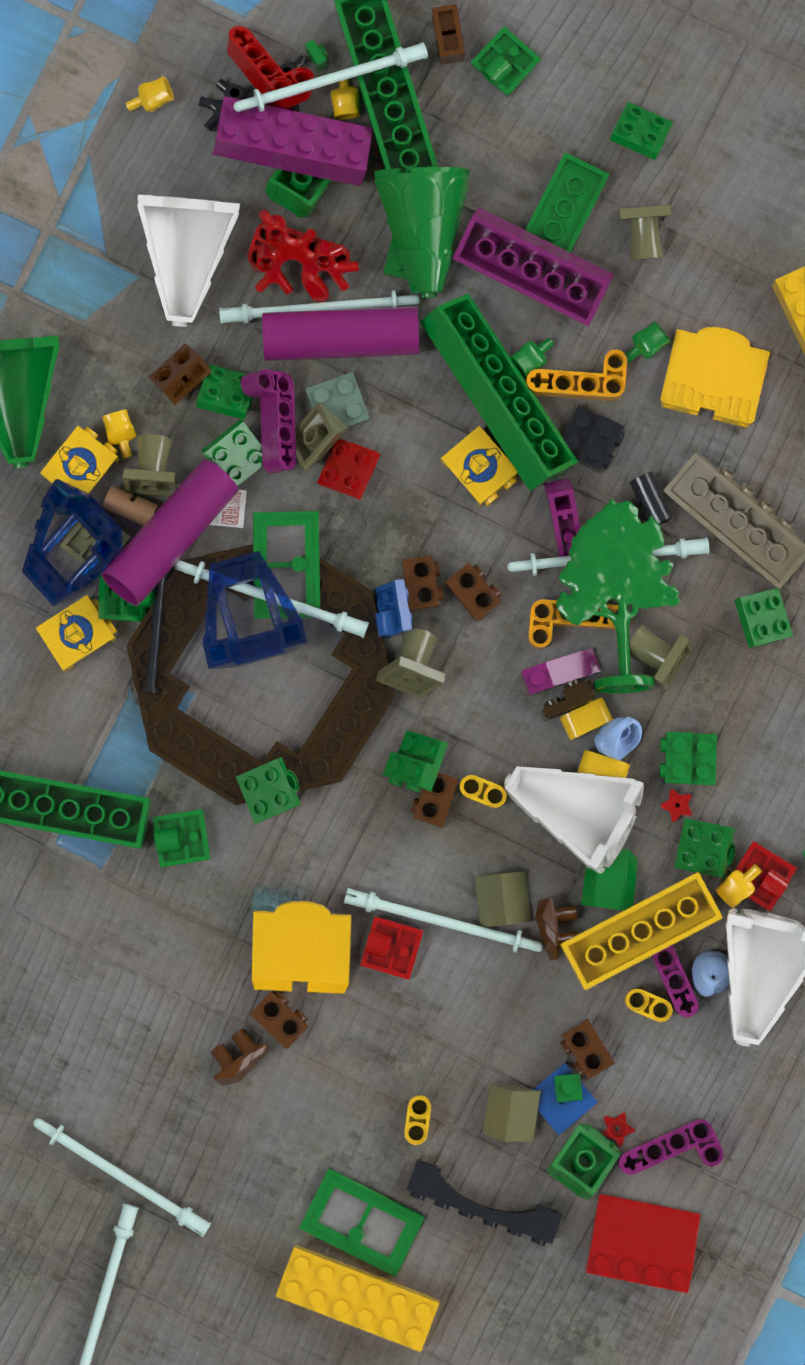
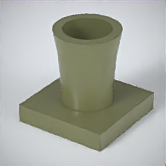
[616,205,671,260]
[123,434,178,497]
[629,625,693,692]
[376,628,446,699]

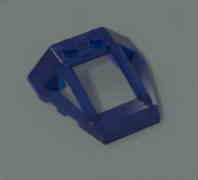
[22,479,122,606]
[203,551,308,669]

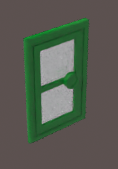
[253,511,320,619]
[299,1168,425,1277]

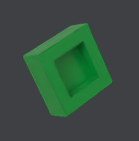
[305,39,328,71]
[553,1074,583,1103]

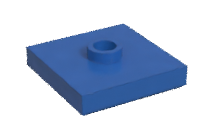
[533,1062,598,1135]

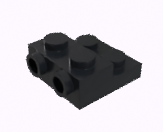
[562,405,625,473]

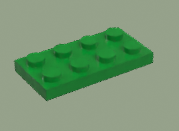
[525,152,610,253]

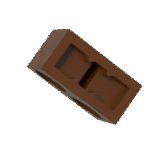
[432,4,465,65]
[149,343,212,405]
[402,555,444,612]
[445,563,502,623]
[410,772,458,828]
[250,991,309,1049]
[560,1018,615,1079]

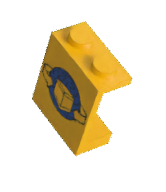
[40,426,120,507]
[441,426,518,507]
[36,595,117,672]

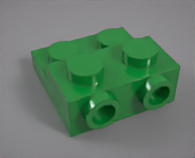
[383,730,448,793]
[659,732,717,786]

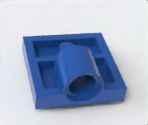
[374,579,413,638]

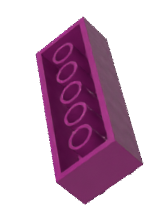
[212,96,373,186]
[453,208,615,326]

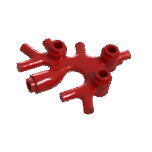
[255,210,359,303]

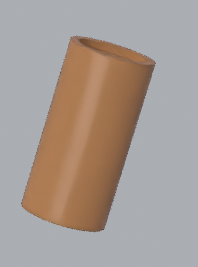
[102,485,159,526]

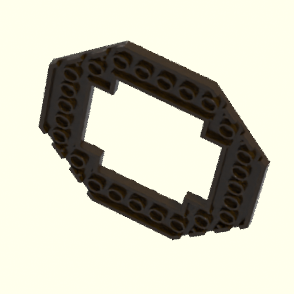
[126,537,396,806]

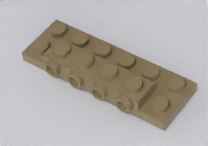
[663,452,805,589]

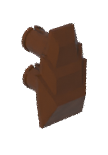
[535,898,580,961]
[211,1029,270,1086]

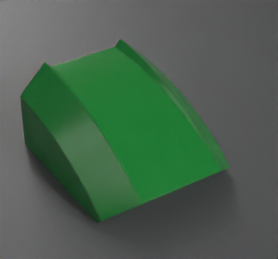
[265,169,332,217]
[580,849,638,911]
[546,1123,621,1200]

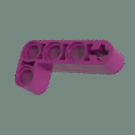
[241,369,296,474]
[650,945,698,1017]
[618,1118,724,1175]

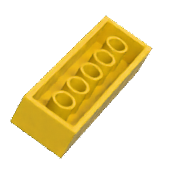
[560,872,723,990]
[276,1244,439,1352]

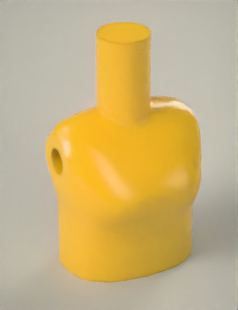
[126,76,174,112]
[331,79,360,120]
[102,409,136,459]
[715,865,762,909]

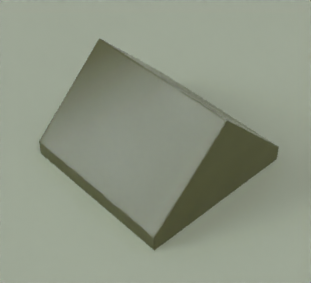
[295,402,348,471]
[475,871,531,927]
[483,1082,541,1142]

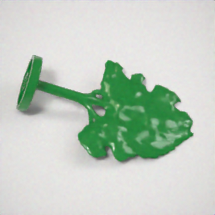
[556,499,680,694]

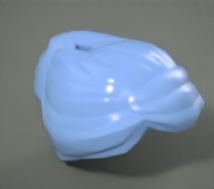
[594,717,642,760]
[691,950,729,997]

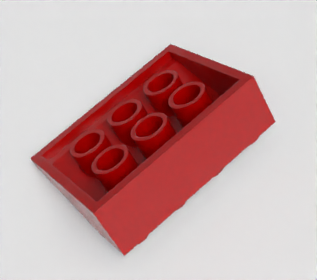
[584,1193,700,1293]

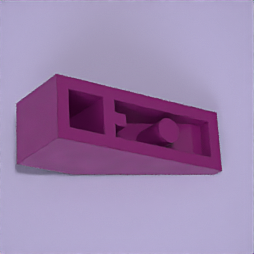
[544,478,580,557]
[521,648,601,697]

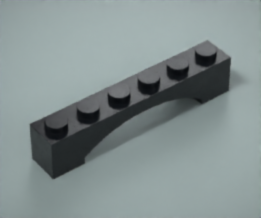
[407,1159,563,1246]

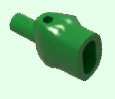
[625,321,671,363]
[510,338,554,379]

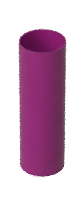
[262,306,419,361]
[102,459,239,606]

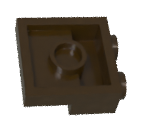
[540,678,596,722]

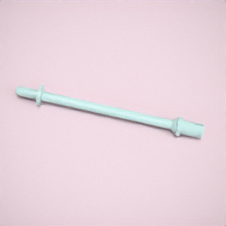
[233,42,428,112]
[220,290,421,324]
[507,538,709,576]
[174,561,369,638]
[344,888,543,952]
[33,1118,211,1238]
[79,1203,139,1365]

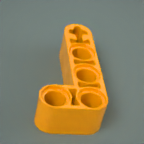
[526,349,627,401]
[528,599,618,650]

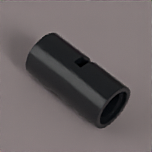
[629,472,674,525]

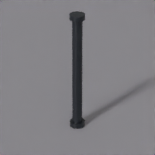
[143,572,169,694]

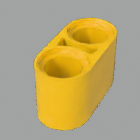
[559,697,613,741]
[577,750,630,778]
[459,775,507,808]
[624,988,673,1022]
[405,1095,431,1145]

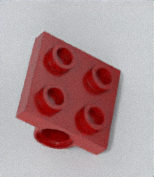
[317,438,381,500]
[735,841,797,912]
[360,916,423,980]

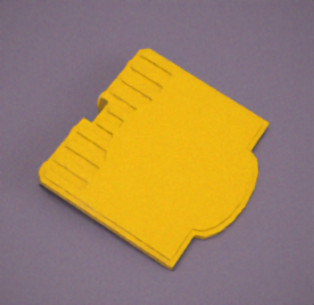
[660,327,770,428]
[252,901,351,994]

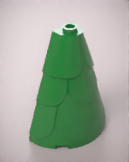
[374,167,470,298]
[0,335,60,468]

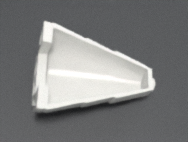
[137,195,240,327]
[504,767,644,873]
[726,909,805,1047]

